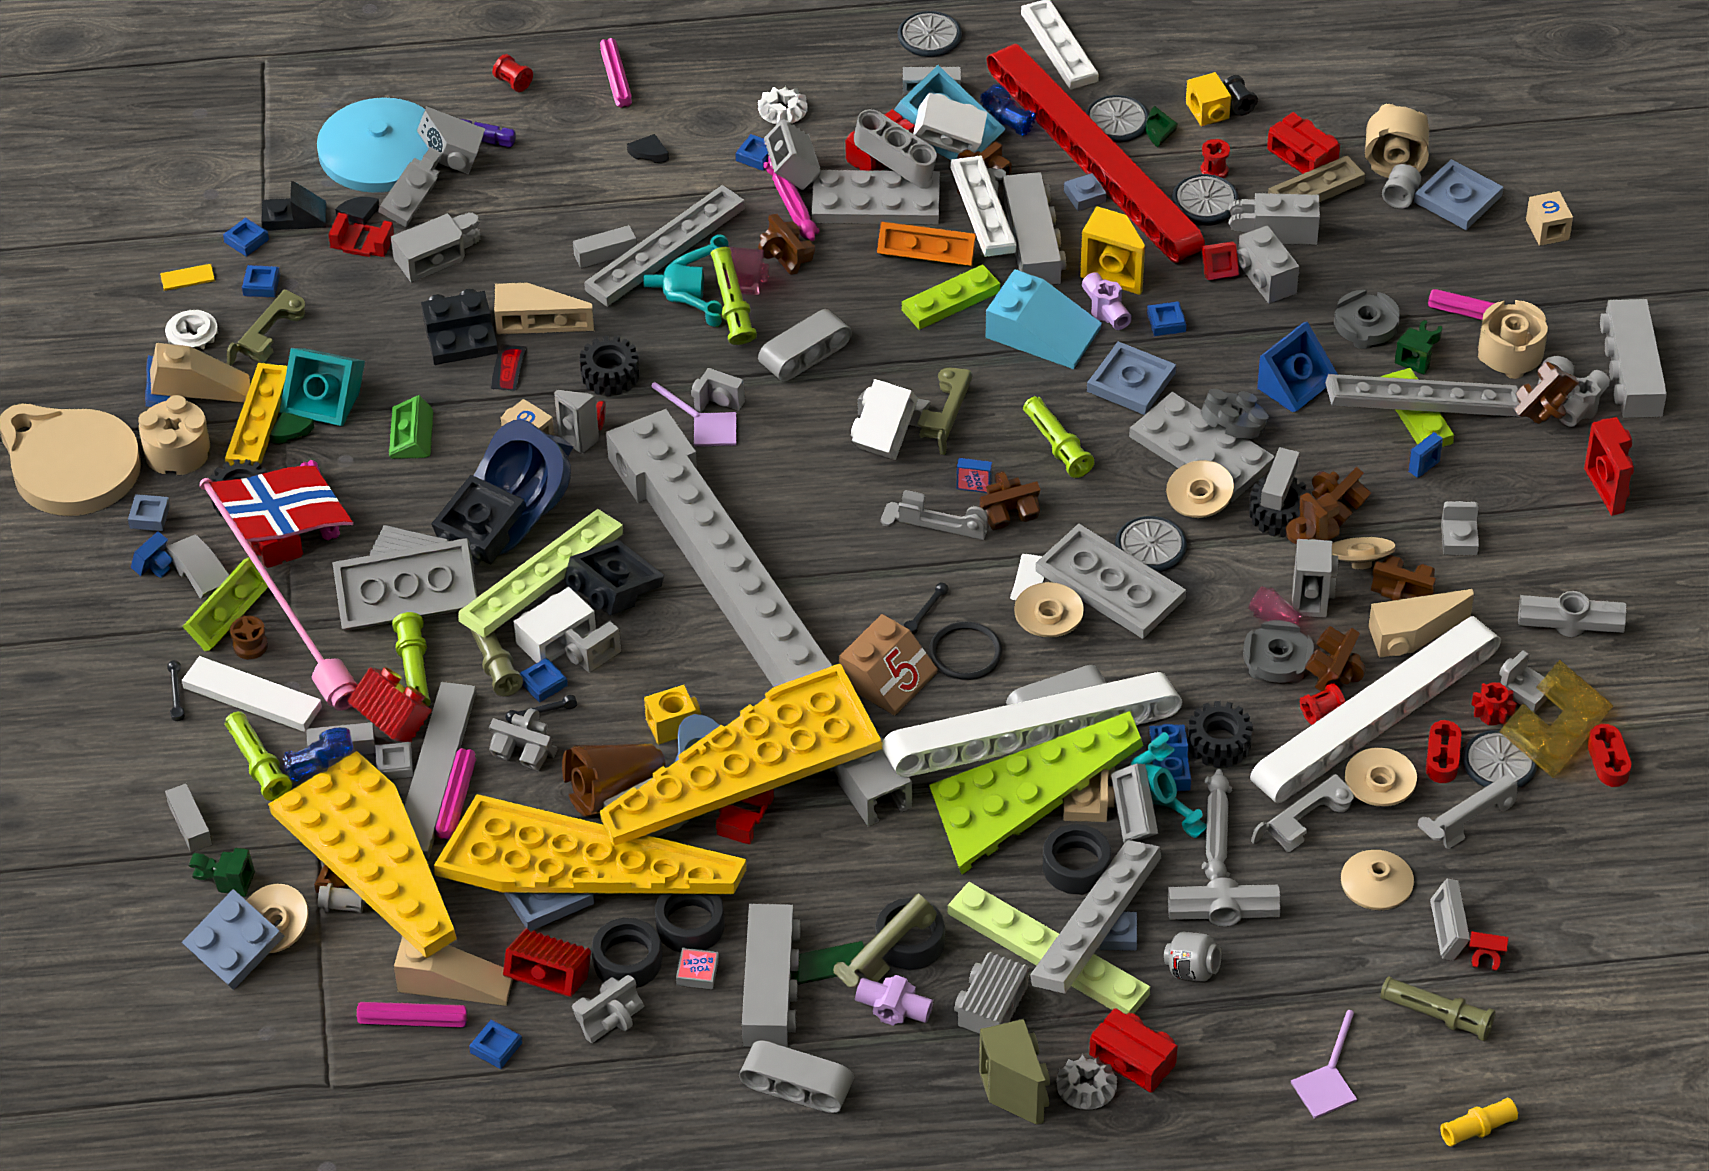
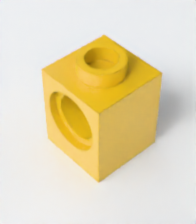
[1186,72,1231,126]
[644,685,701,745]

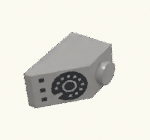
[417,106,485,174]

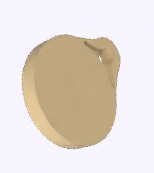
[0,404,141,516]

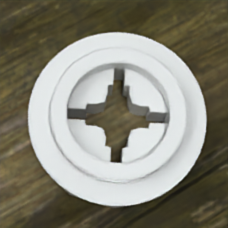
[758,85,808,124]
[165,310,218,350]

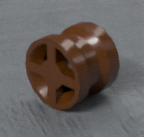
[230,615,268,660]

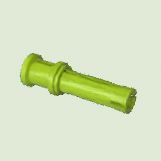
[710,247,757,345]
[1023,396,1094,478]
[392,612,431,707]
[224,711,292,801]

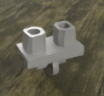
[489,708,558,771]
[572,975,644,1043]

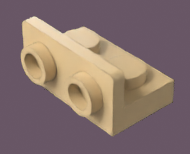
[1064,766,1115,822]

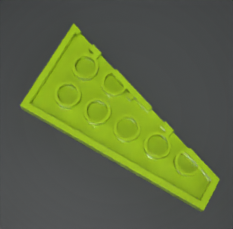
[929,711,1143,874]

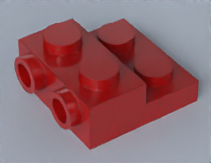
[1584,417,1634,516]

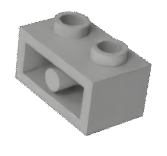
[1237,225,1299,304]
[1292,539,1338,617]

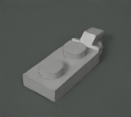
[378,147,441,227]

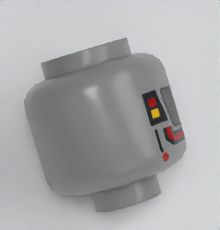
[1164,932,1221,982]

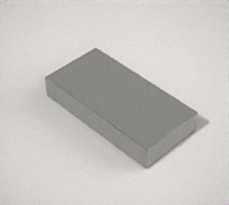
[1111,764,1158,843]
[1430,878,1470,961]

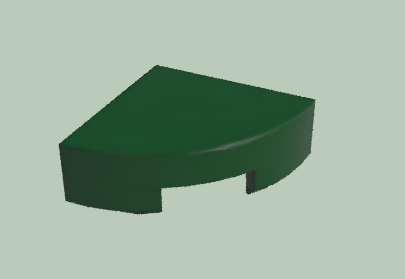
[1146,106,1178,148]
[269,412,314,444]

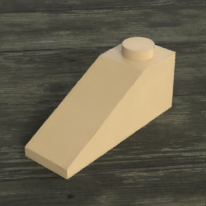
[494,283,594,334]
[150,343,250,402]
[1369,589,1474,658]
[394,936,513,1006]

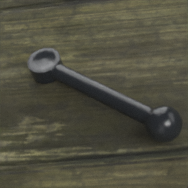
[904,582,949,635]
[167,660,185,721]
[505,695,577,724]

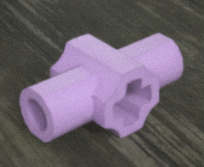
[1082,272,1131,330]
[855,975,933,1026]

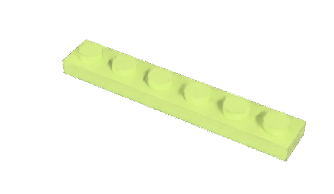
[459,509,623,638]
[948,882,1150,1014]

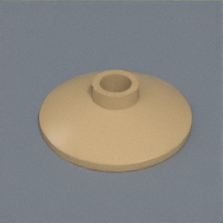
[1166,460,1234,518]
[1332,537,1395,569]
[1014,582,1084,637]
[1345,748,1417,806]
[1341,850,1414,910]
[246,884,309,953]

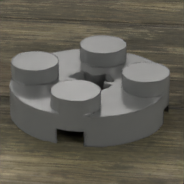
[1334,290,1400,349]
[1201,389,1269,439]
[1243,620,1314,683]

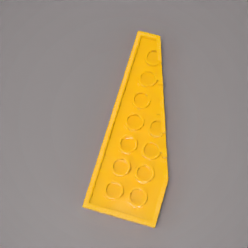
[600,663,882,846]
[268,751,457,958]
[434,794,746,894]

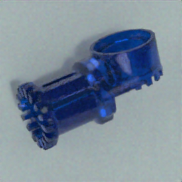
[980,84,1036,136]
[283,727,354,782]

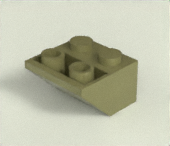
[979,1019,1050,1125]

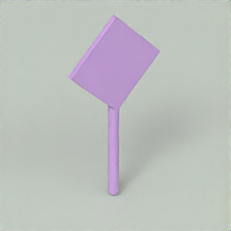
[652,382,736,447]
[1291,1010,1357,1119]

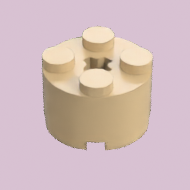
[1365,104,1429,178]
[1478,300,1548,379]
[139,395,210,475]

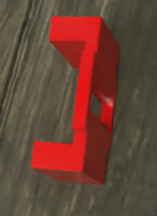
[328,213,394,257]
[716,789,774,845]

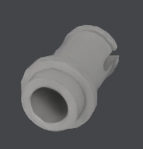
[318,883,364,913]

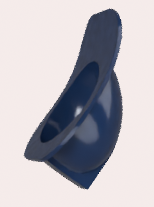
[473,419,574,556]

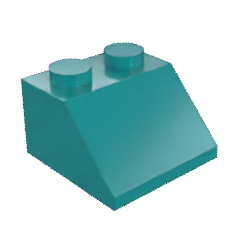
[279,348,365,426]

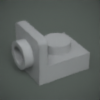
[691,368,745,413]
[1441,501,1479,555]
[565,621,621,673]

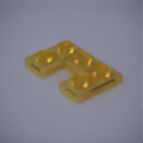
[1499,660,1613,778]

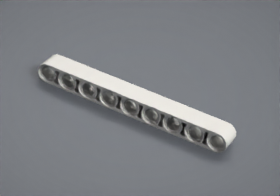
[1250,616,1501,803]
[882,672,1182,777]

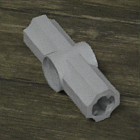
[1518,591,1626,637]
[1168,878,1280,927]

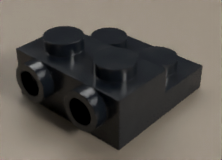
[421,289,498,365]
[431,475,527,565]
[564,540,665,616]

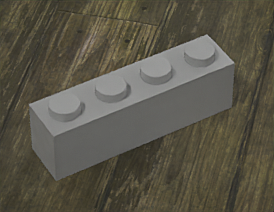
[1003,172,1066,284]
[1600,299,1667,418]
[742,904,801,1047]

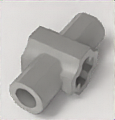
[1560,370,1610,427]

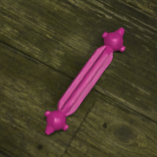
[763,156,820,241]

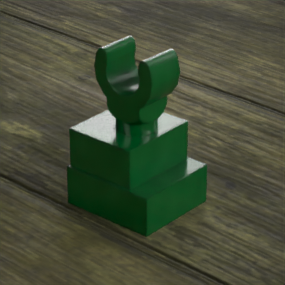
[1394,320,1442,375]
[188,848,255,897]

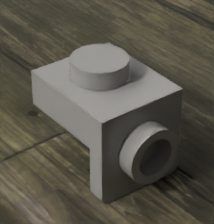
[1499,650,1556,713]

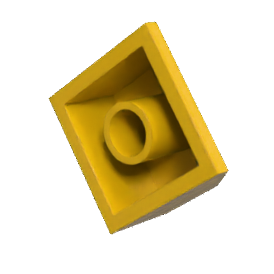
[1080,206,1145,295]

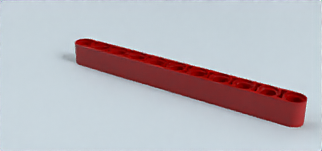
[987,44,1205,263]

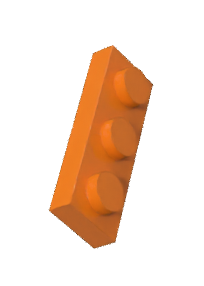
[877,221,977,266]

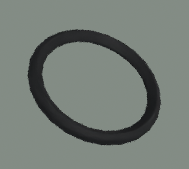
[929,621,1002,680]

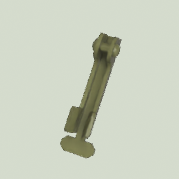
[227,289,305,365]
[917,367,972,455]
[834,893,937,988]

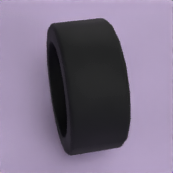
[1042,824,1111,894]
[655,893,725,952]
[875,897,945,970]
[591,917,662,988]

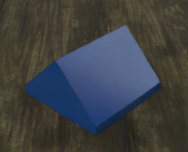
[1257,321,1338,412]

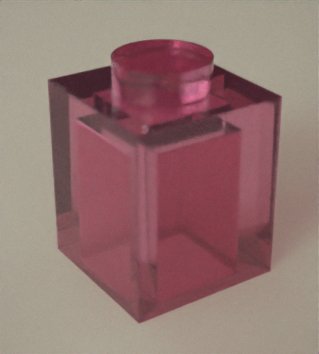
[725,246,769,295]

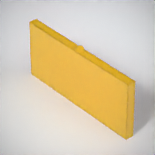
[160,264,215,291]

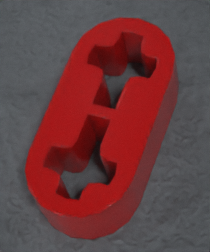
[1426,720,1462,783]
[1588,724,1631,787]

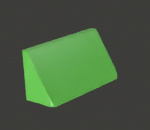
[389,395,433,459]

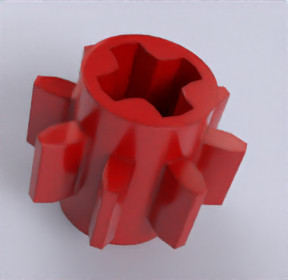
[1471,682,1516,726]

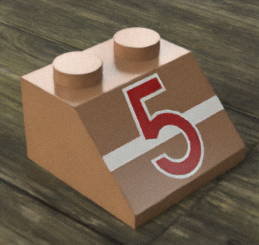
[839,614,937,716]

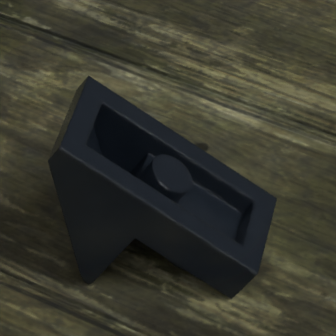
[261,181,327,231]

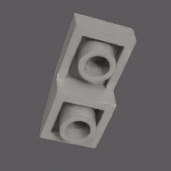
[165,534,229,599]

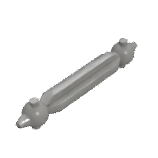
[1202,769,1232,881]

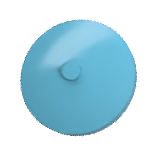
[317,98,429,192]

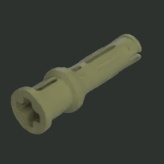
[469,628,523,696]
[1380,976,1496,1042]

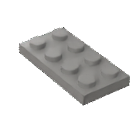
[812,170,940,224]
[1129,392,1275,502]
[1036,524,1186,639]
[332,538,478,631]

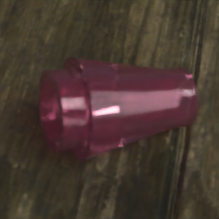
[1248,586,1302,625]

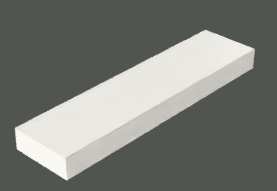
[1021,0,1099,90]
[950,156,1017,257]
[182,656,322,732]

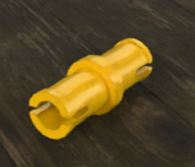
[1440,1097,1518,1147]

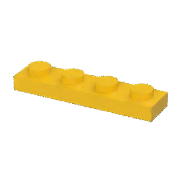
[225,363,288,466]

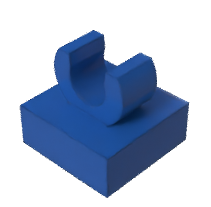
[131,531,173,578]

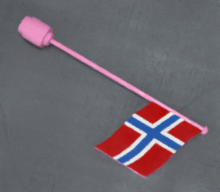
[200,466,358,711]

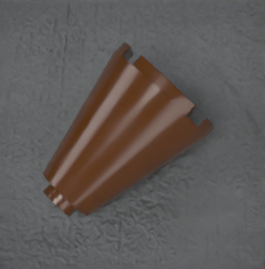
[562,744,666,816]

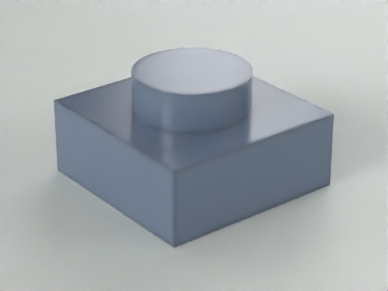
[1064,173,1106,211]
[128,494,170,531]
[1100,912,1137,950]

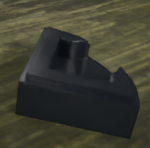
[627,134,669,163]
[335,197,380,225]

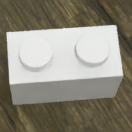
[913,92,988,154]
[851,379,918,460]
[514,587,596,663]

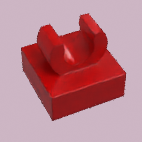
[1202,242,1239,280]
[1468,931,1509,971]

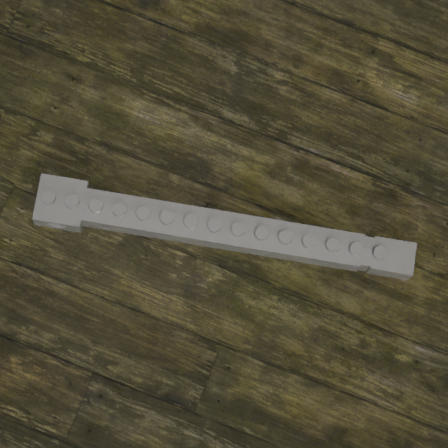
[606,409,912,826]

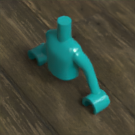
[644,234,728,327]
[1131,732,1207,838]

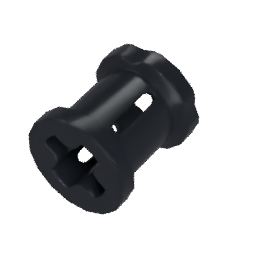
[1222,75,1258,116]

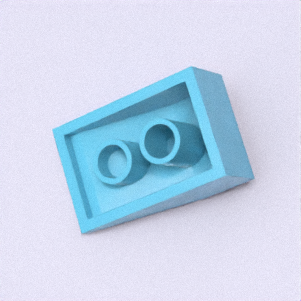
[894,65,1005,160]
[986,269,1102,369]

